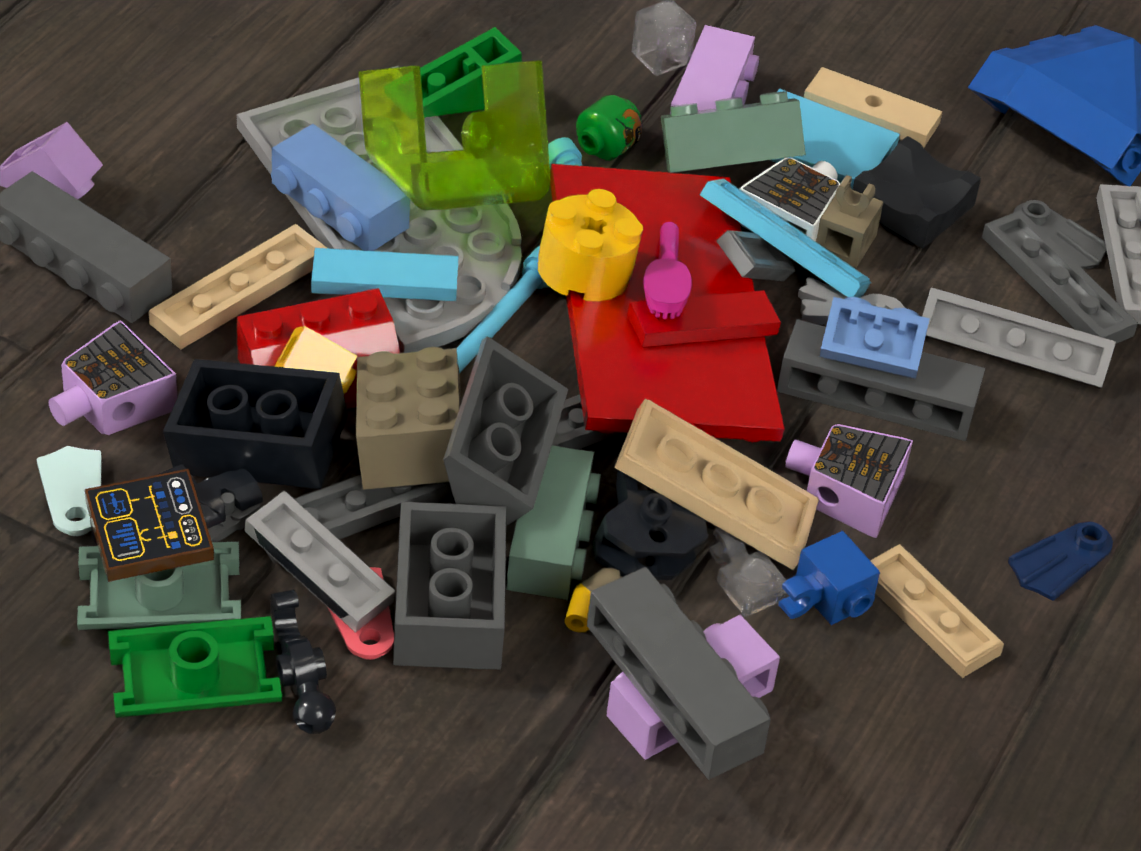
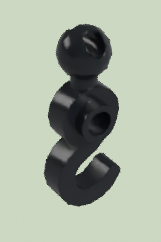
[270,590,336,734]

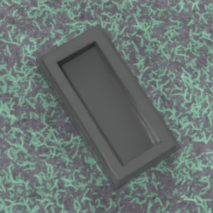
[716,230,795,281]

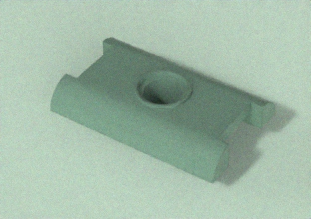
[77,541,241,630]

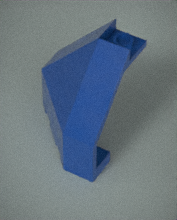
[968,25,1141,186]

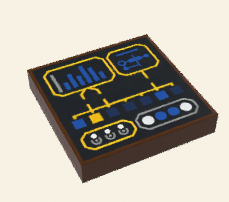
[84,469,214,582]

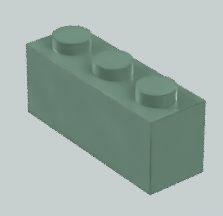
[661,91,806,173]
[506,445,601,600]

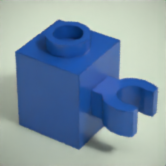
[778,531,880,625]

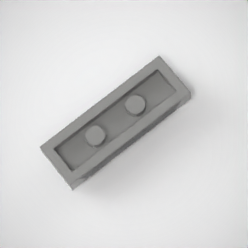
[245,491,395,633]

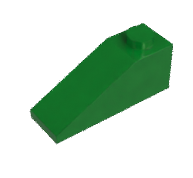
[387,27,522,119]

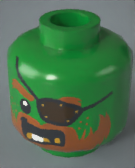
[576,95,642,161]

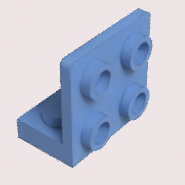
[819,297,930,379]

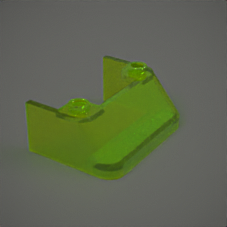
[359,60,550,211]

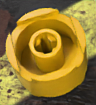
[538,189,643,302]

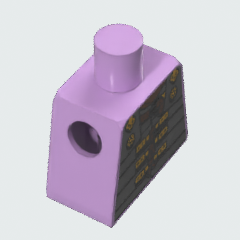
[49,320,177,435]
[785,424,913,538]

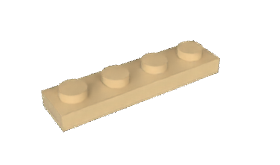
[149,224,327,350]

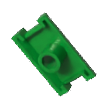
[108,616,282,718]

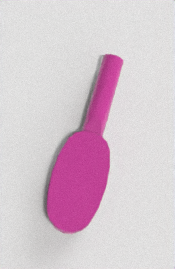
[643,222,692,319]

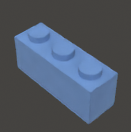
[271,124,411,251]

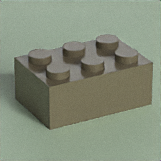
[356,347,462,490]

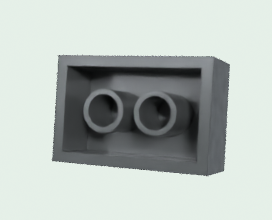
[393,502,506,670]

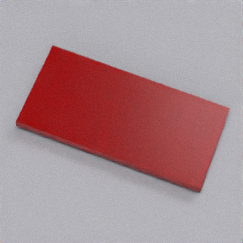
[549,164,785,442]

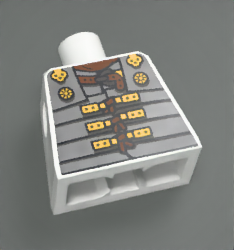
[740,158,840,241]

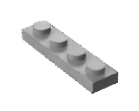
[1096,184,1141,324]
[922,287,1116,388]

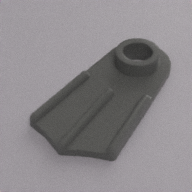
[1014,200,1107,269]

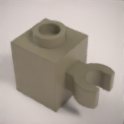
[816,175,884,268]

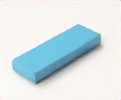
[311,248,459,301]

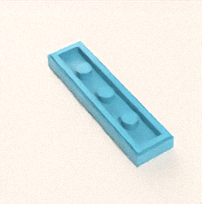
[700,179,872,298]

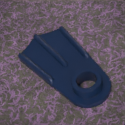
[1008,522,1113,601]

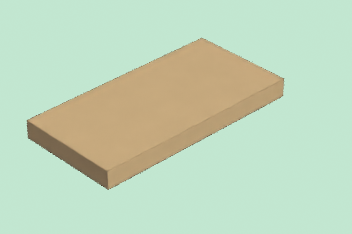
[614,399,819,570]

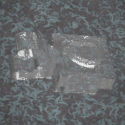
[709,528,788,618]

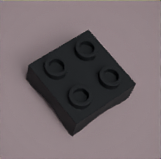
[852,136,981,249]

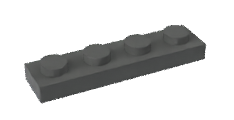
[982,210,1138,344]

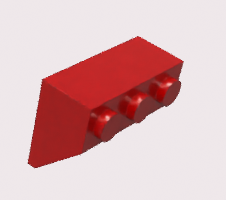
[237,288,400,409]

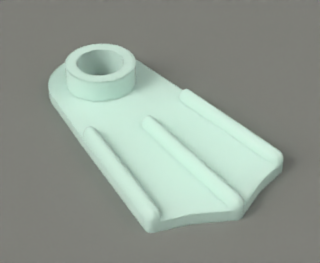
[37,446,101,536]

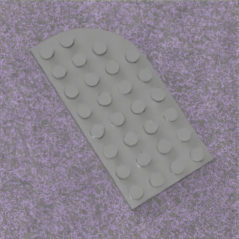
[237,66,522,353]

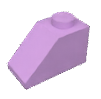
[0,122,103,199]

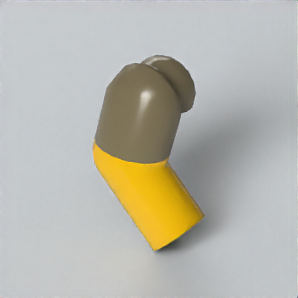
[565,568,622,632]

